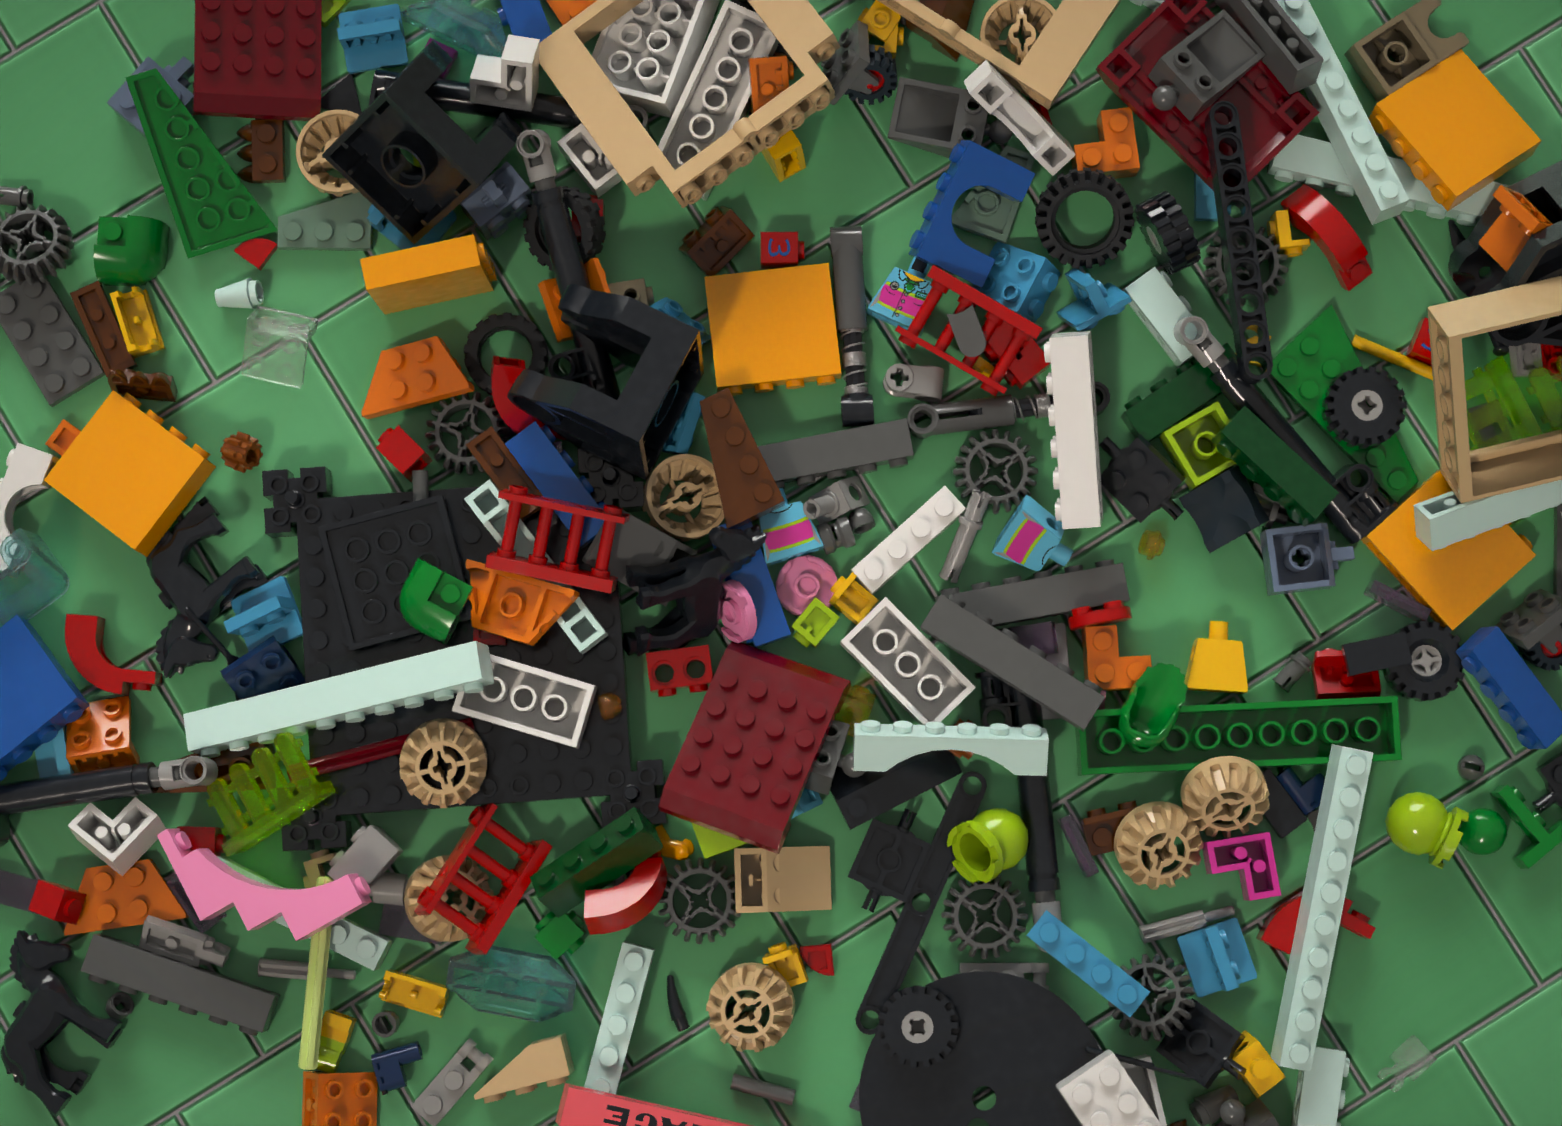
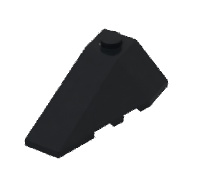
[830,750,963,830]

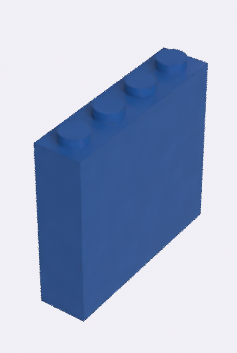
[0,614,90,781]

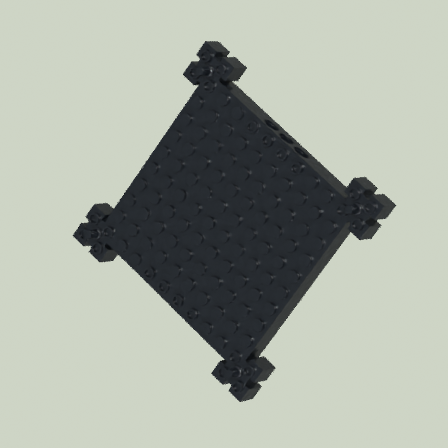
[262,448,668,851]

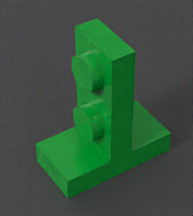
[1490,785,1562,869]

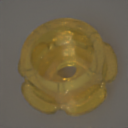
[1138,530,1165,560]

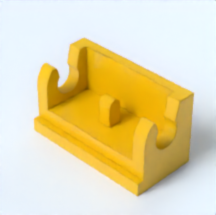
[110,286,165,358]
[379,969,451,1018]

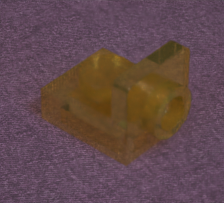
[834,685,876,737]

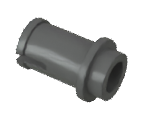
[0,185,34,210]
[1272,651,1313,693]

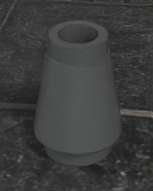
[1189,1084,1239,1126]

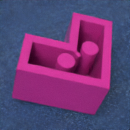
[1202,832,1281,901]

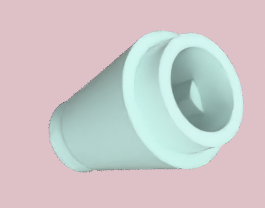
[215,278,264,309]

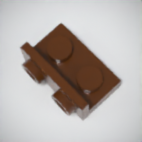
[679,206,755,276]
[1080,800,1138,857]

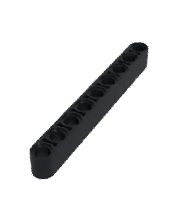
[1205,101,1273,384]

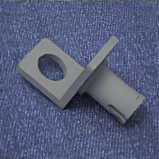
[803,476,870,524]

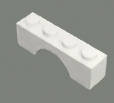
[963,60,1076,176]
[0,443,59,576]
[851,486,966,595]

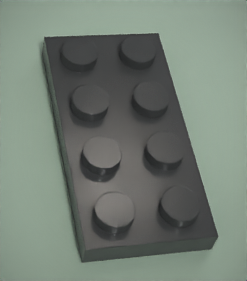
[0,277,105,407]

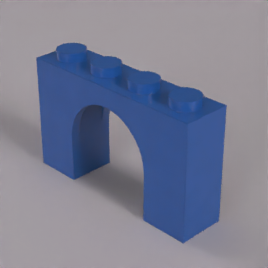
[909,140,1035,288]

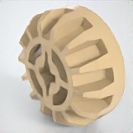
[979,0,1056,65]
[296,109,359,197]
[642,454,724,542]
[399,718,487,808]
[1180,756,1270,838]
[1114,801,1204,890]
[404,855,494,942]
[706,962,795,1052]

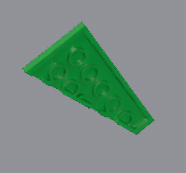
[125,68,278,259]
[1269,304,1419,502]

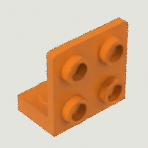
[748,53,794,114]
[1479,185,1553,272]
[538,258,611,342]
[66,696,140,773]
[302,1071,378,1126]

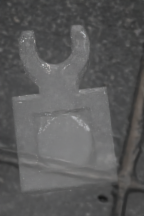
[1377,1035,1437,1092]

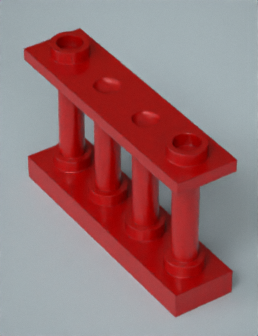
[895,265,1043,397]
[485,485,630,594]
[414,803,553,955]

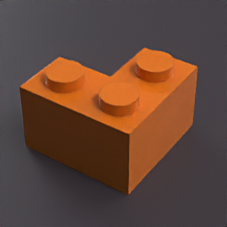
[1071,107,1140,179]
[1081,625,1152,691]

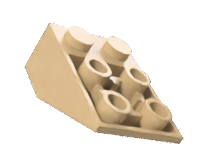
[734,846,832,913]
[474,1033,575,1104]

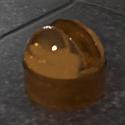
[597,693,622,720]

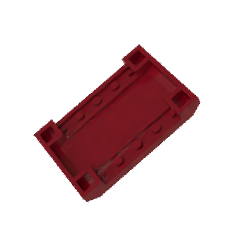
[193,0,322,121]
[1096,0,1320,191]
[659,641,851,854]

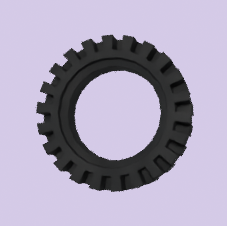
[1035,168,1134,269]

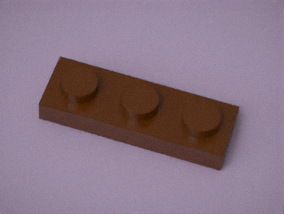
[70,281,138,378]
[466,426,543,521]

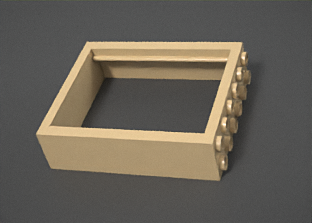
[1427,275,1562,503]

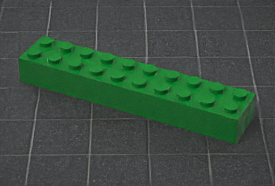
[1075,696,1402,776]

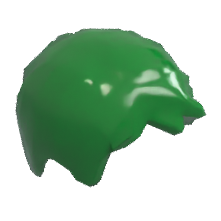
[1458,808,1508,855]

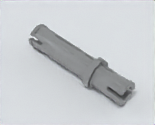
[939,489,992,583]

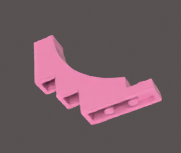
[157,828,372,941]

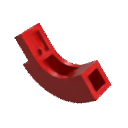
[1280,184,1373,291]
[491,356,566,440]
[65,614,163,696]
[584,850,668,935]
[1256,895,1376,954]

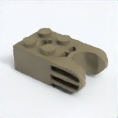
[1344,0,1470,103]

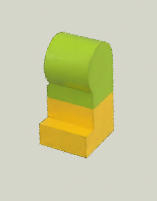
[316,1009,357,1073]

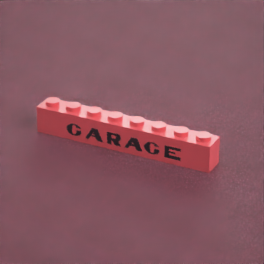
[555,1083,752,1126]

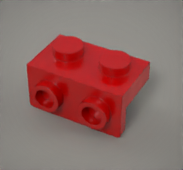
[1311,648,1381,700]

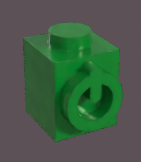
[534,910,586,960]

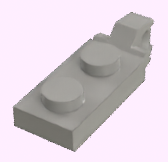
[139,915,231,967]

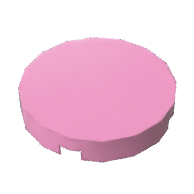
[776,555,837,617]
[719,579,757,643]

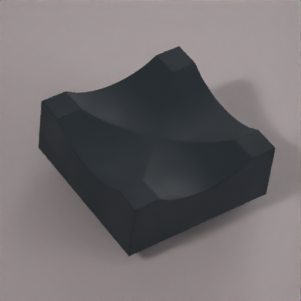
[1179,465,1269,553]

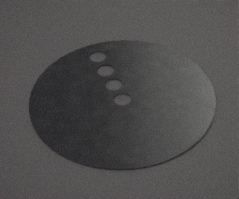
[859,971,1099,1126]

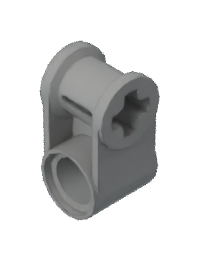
[883,363,945,402]

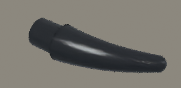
[667,975,690,1032]

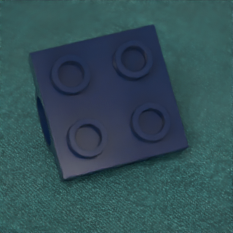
[220,635,306,700]

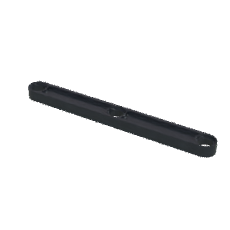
[855,771,987,1035]

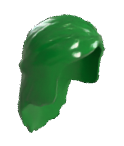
[1118,663,1187,748]

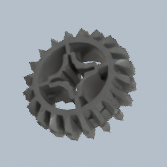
[0,204,74,286]
[1203,227,1288,308]
[425,391,511,475]
[953,429,1038,514]
[658,857,743,944]
[941,875,1028,959]
[1108,954,1195,1041]

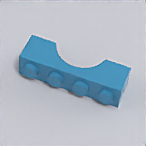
[1026,910,1150,1017]

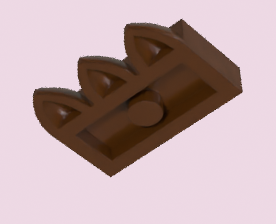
[236,119,286,184]
[108,369,178,402]

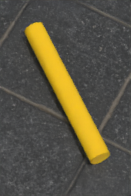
[1351,334,1433,381]

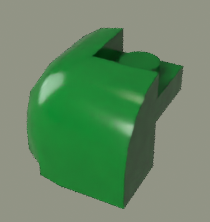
[94,215,170,287]
[399,558,474,645]

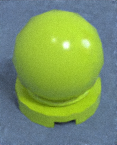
[1385,792,1469,869]
[947,808,1028,883]

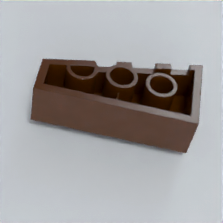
[700,388,785,529]

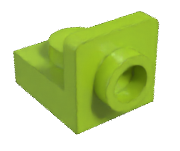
[791,597,840,648]

